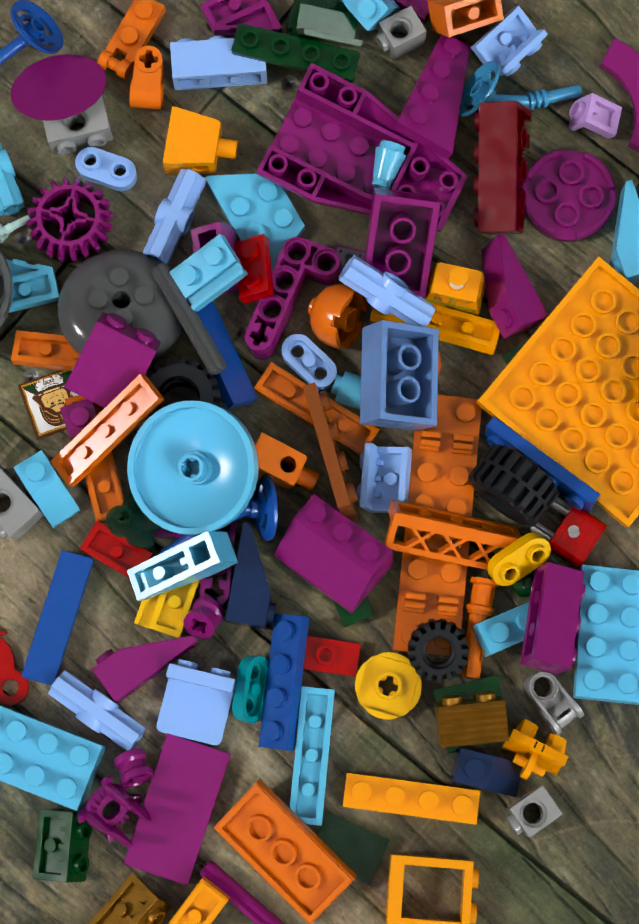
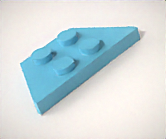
[205,174,305,270]

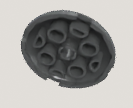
[58,250,183,363]

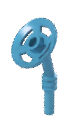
[459,61,582,117]

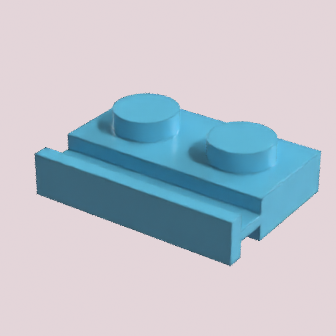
[169,234,248,312]

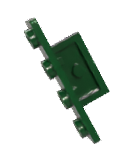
[231,23,360,83]

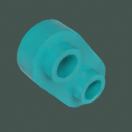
[232,655,269,723]

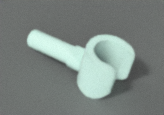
[0,215,30,243]

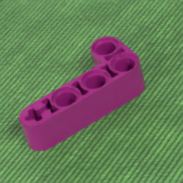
[245,237,343,360]

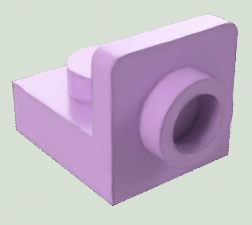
[568,93,622,139]

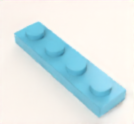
[290,686,335,826]

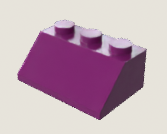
[274,494,393,614]

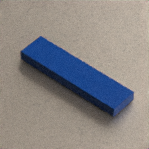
[196,301,258,409]
[21,550,94,686]

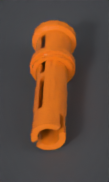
[459,577,499,679]

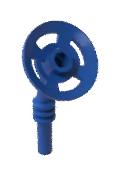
[0,0,63,65]
[160,475,278,553]

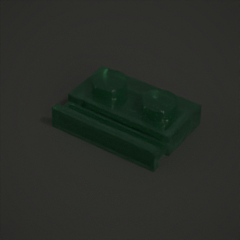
[318,812,390,886]

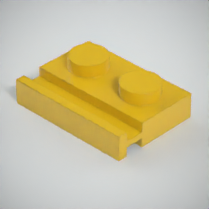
[134,580,201,638]

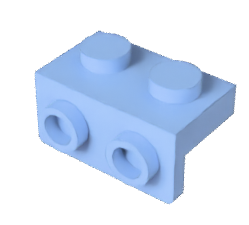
[471,6,548,77]
[357,443,412,513]

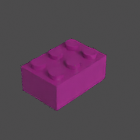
[363,188,441,298]

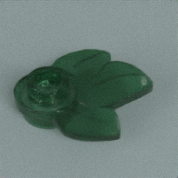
[106,494,162,548]

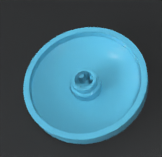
[127,401,259,535]

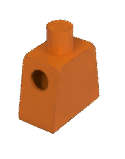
[254,432,320,491]

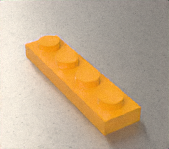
[369,303,500,355]
[342,773,480,825]

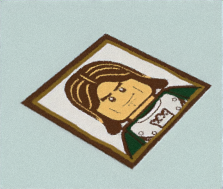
[18,370,78,440]

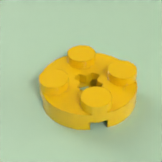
[355,652,422,720]

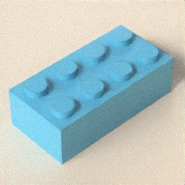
[0,705,107,811]

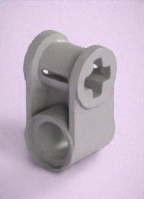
[524,672,584,736]

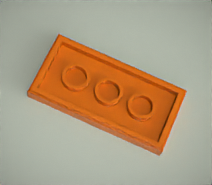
[213,779,358,924]

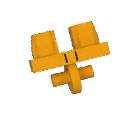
[502,719,569,780]

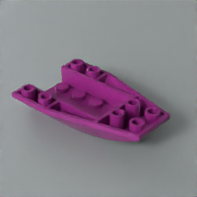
[256,63,468,232]

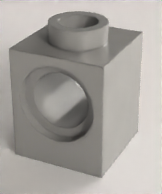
[376,6,427,61]
[506,785,563,838]

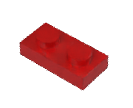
[235,234,274,304]
[79,521,154,579]

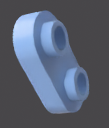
[75,147,137,191]
[282,334,337,390]

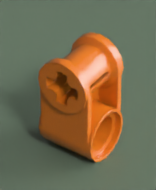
[129,45,164,110]

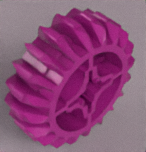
[27,177,114,263]

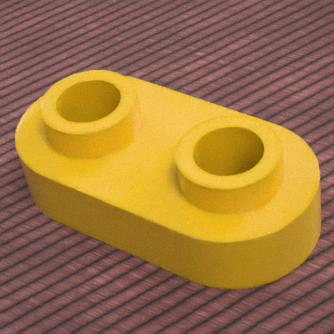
[487,532,551,586]

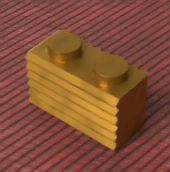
[434,691,509,748]

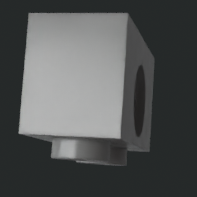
[43,95,114,155]
[0,468,44,541]

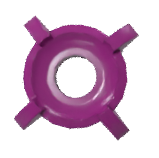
[77,776,151,847]

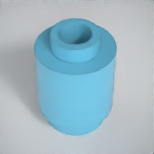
[331,371,361,410]

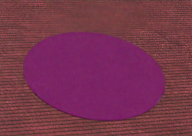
[11,54,106,121]

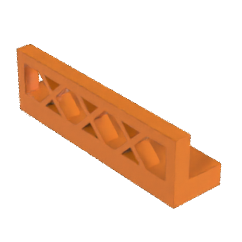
[384,500,521,572]

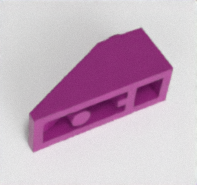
[482,233,549,339]
[92,635,199,703]

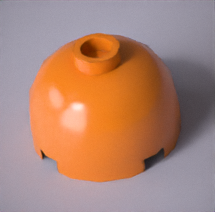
[308,284,368,350]

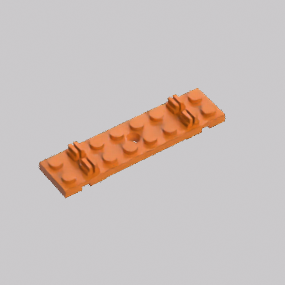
[392,395,482,657]

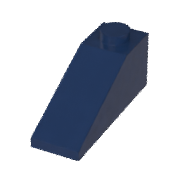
[225,522,276,630]

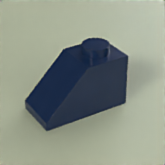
[450,748,523,797]

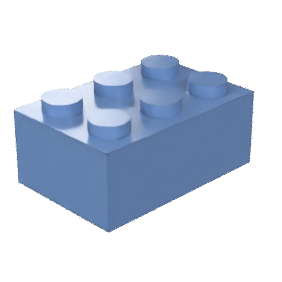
[360,320,439,431]

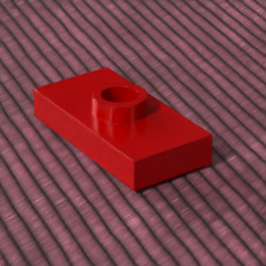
[303,636,361,677]

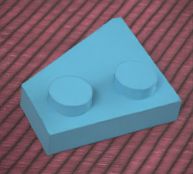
[6,259,60,313]

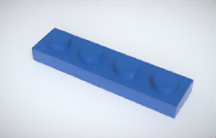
[484,417,600,513]
[258,614,310,751]

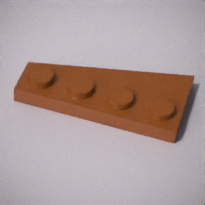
[303,382,360,522]

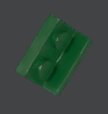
[33,809,92,883]

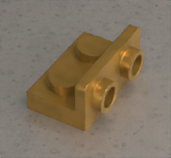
[88,872,171,924]

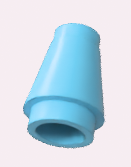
[372,140,406,190]

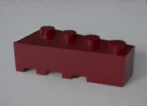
[474,101,532,235]

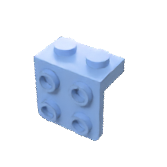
[156,659,236,745]

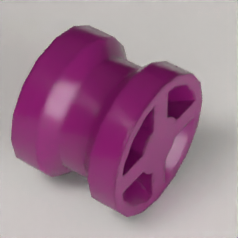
[184,597,225,639]
[113,748,154,788]

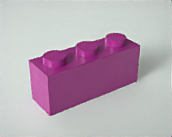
[520,562,586,674]

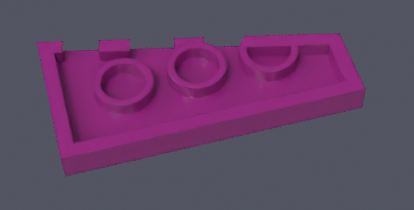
[393,35,470,159]

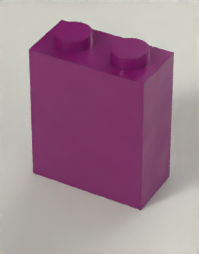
[64,311,161,408]

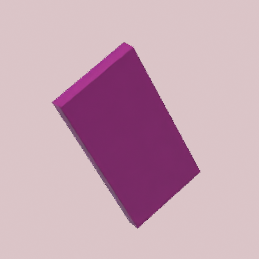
[124,733,231,886]

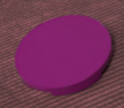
[521,149,616,242]

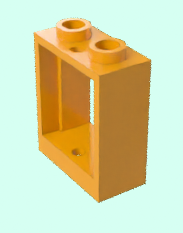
[385,853,479,924]

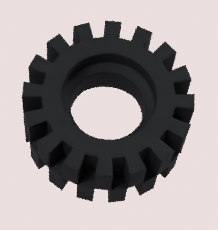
[408,618,469,683]

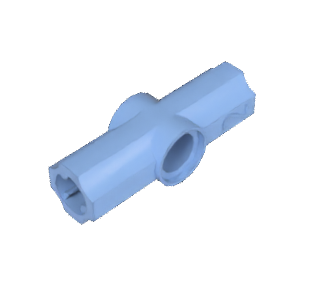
[143,169,206,265]
[339,255,436,327]
[48,670,147,751]

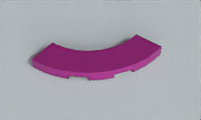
[599,38,639,152]

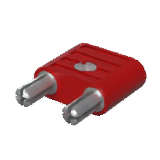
[530,497,607,568]

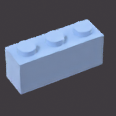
[170,36,267,91]

